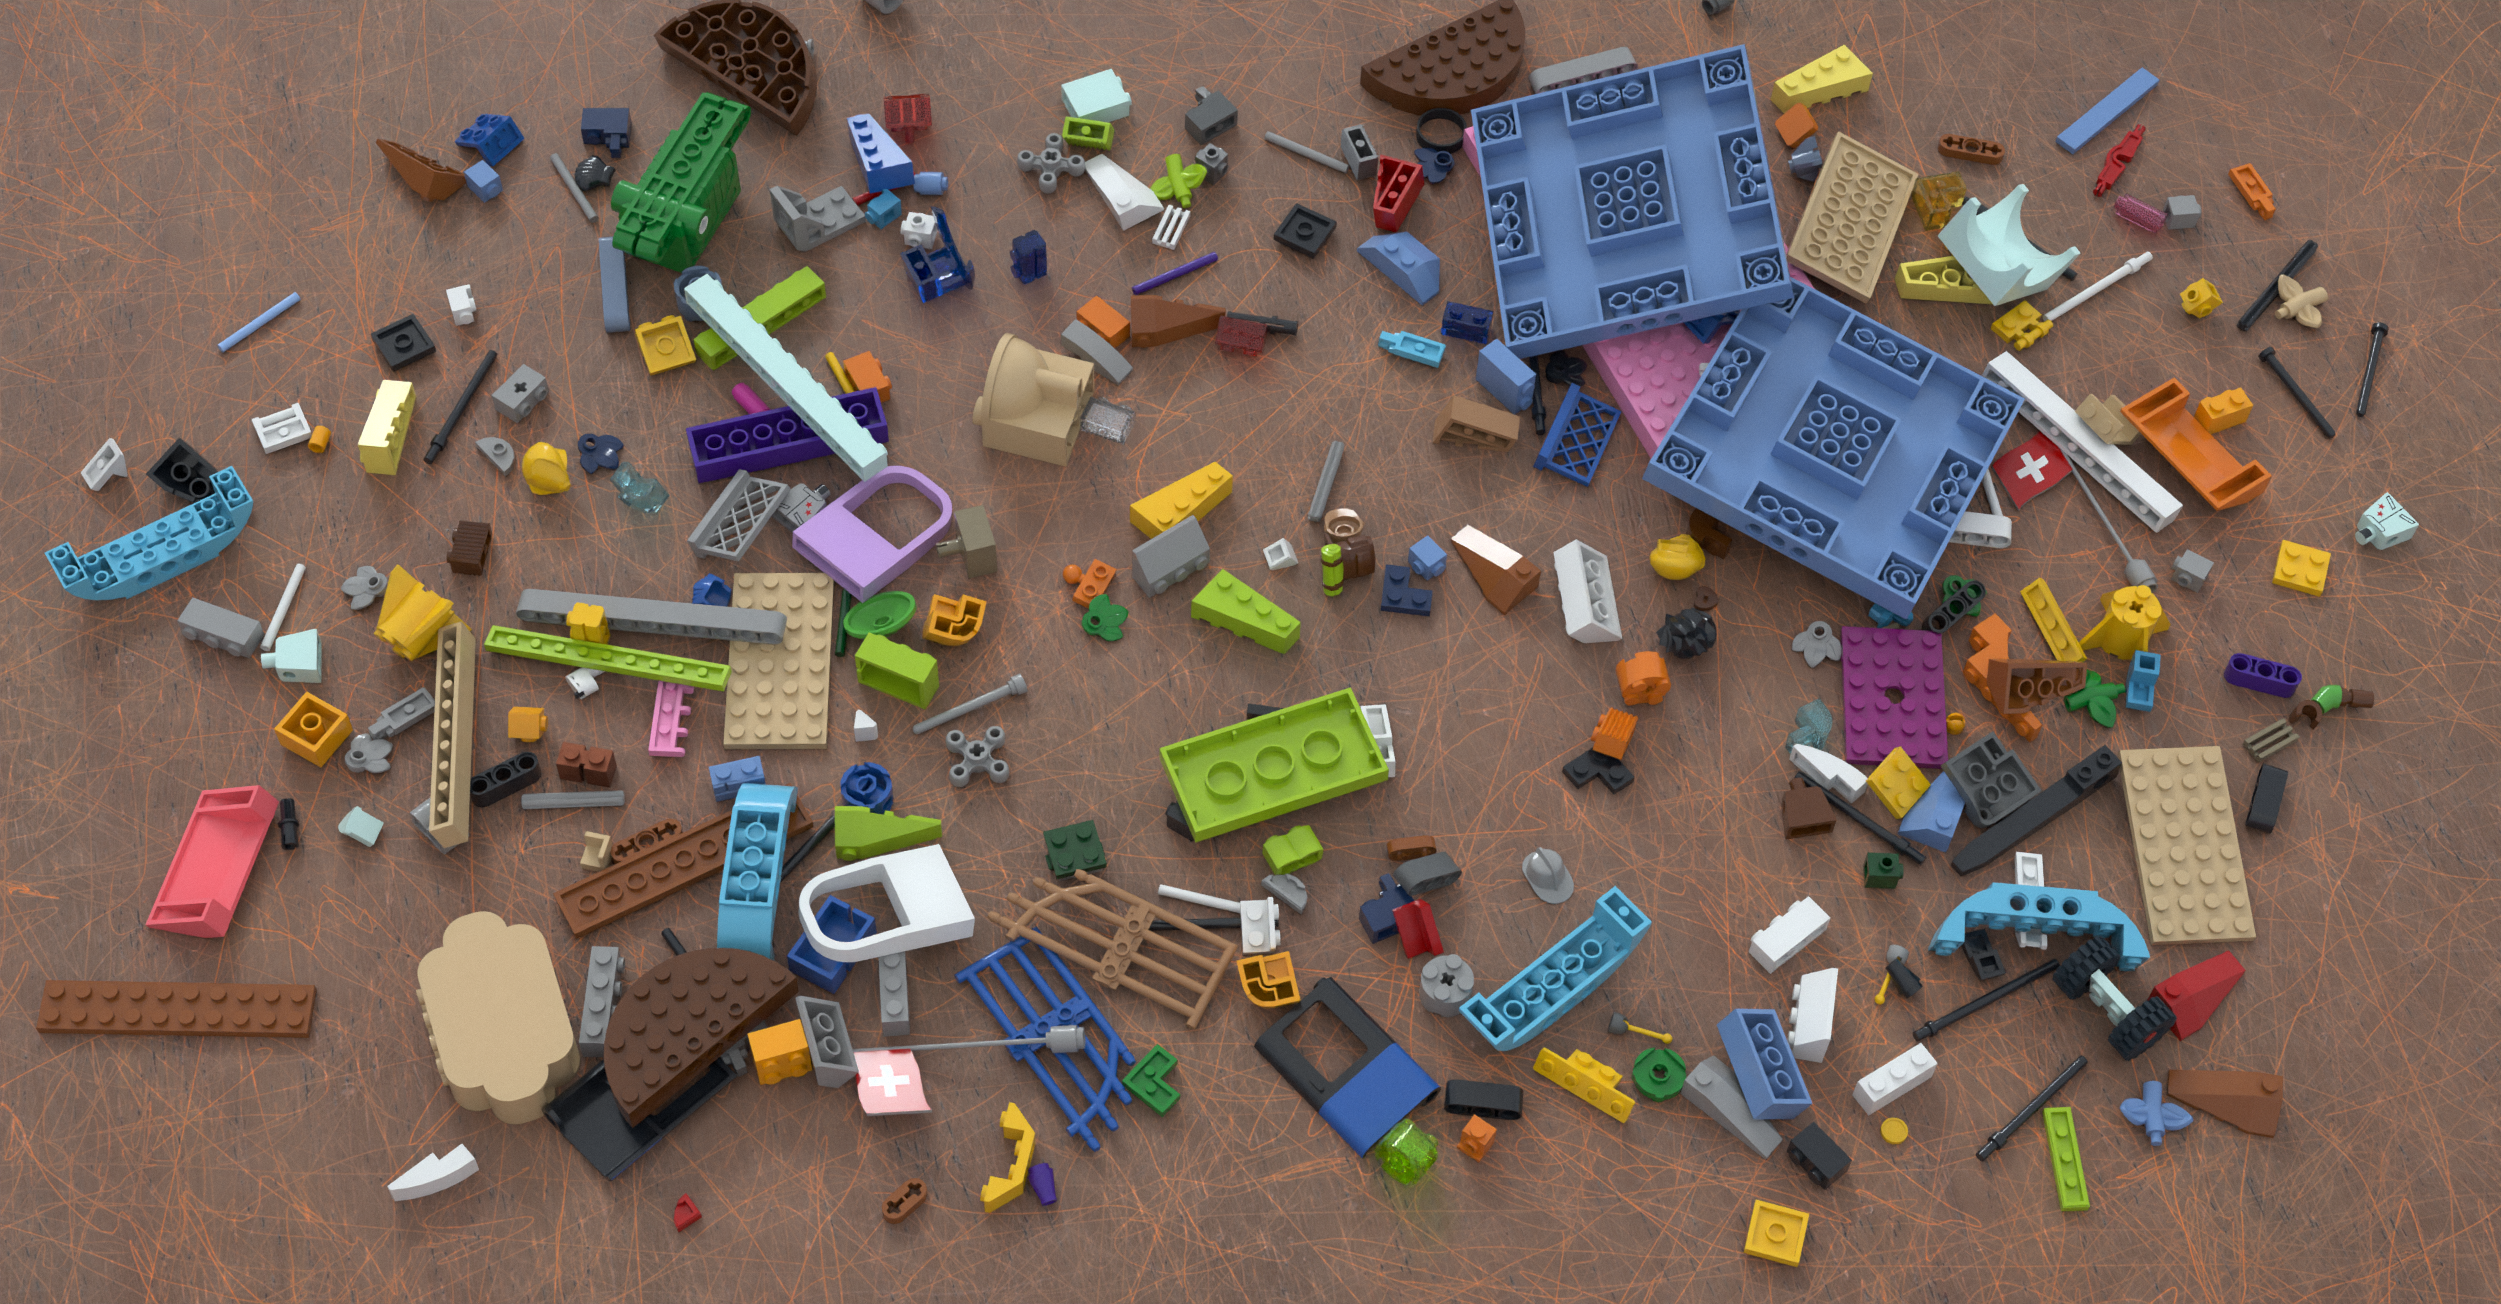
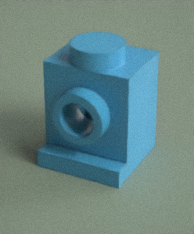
[865,189,902,229]

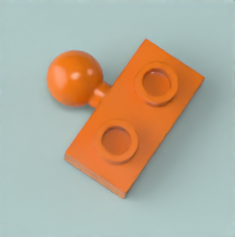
[1063,559,1117,609]

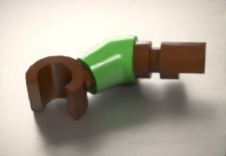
[2289,685,2374,730]

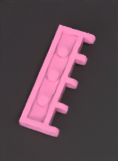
[648,681,694,757]

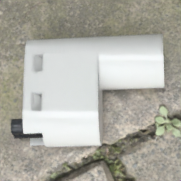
[565,667,605,699]

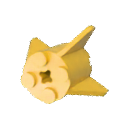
[373,564,472,661]
[2078,585,2171,661]

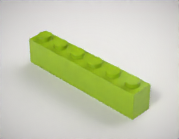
[693,266,826,371]

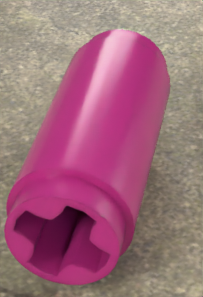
[732,383,771,414]

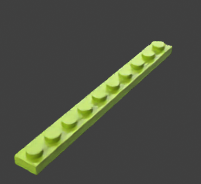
[484,625,732,692]

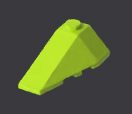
[835,806,942,861]

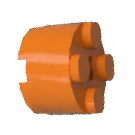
[1615,651,1671,706]

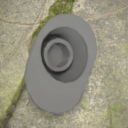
[1522,847,1574,904]

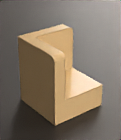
[580,831,613,872]

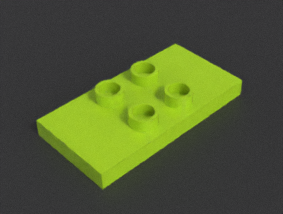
[1159,687,1389,843]

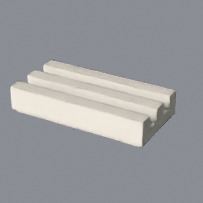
[1152,205,1190,250]

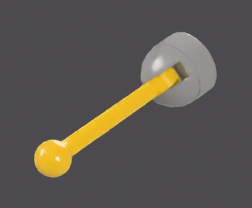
[1874,945,1910,1005]

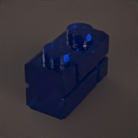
[1010,230,1047,285]
[1441,301,1494,344]

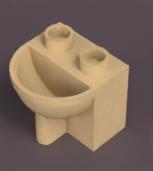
[973,333,1095,467]

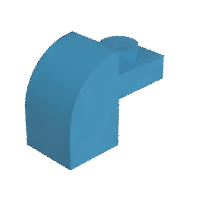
[2125,650,2161,712]

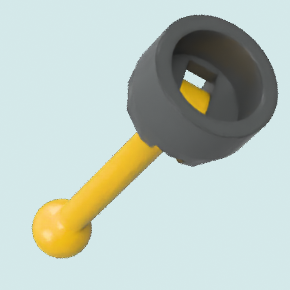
[1608,1012,1673,1044]

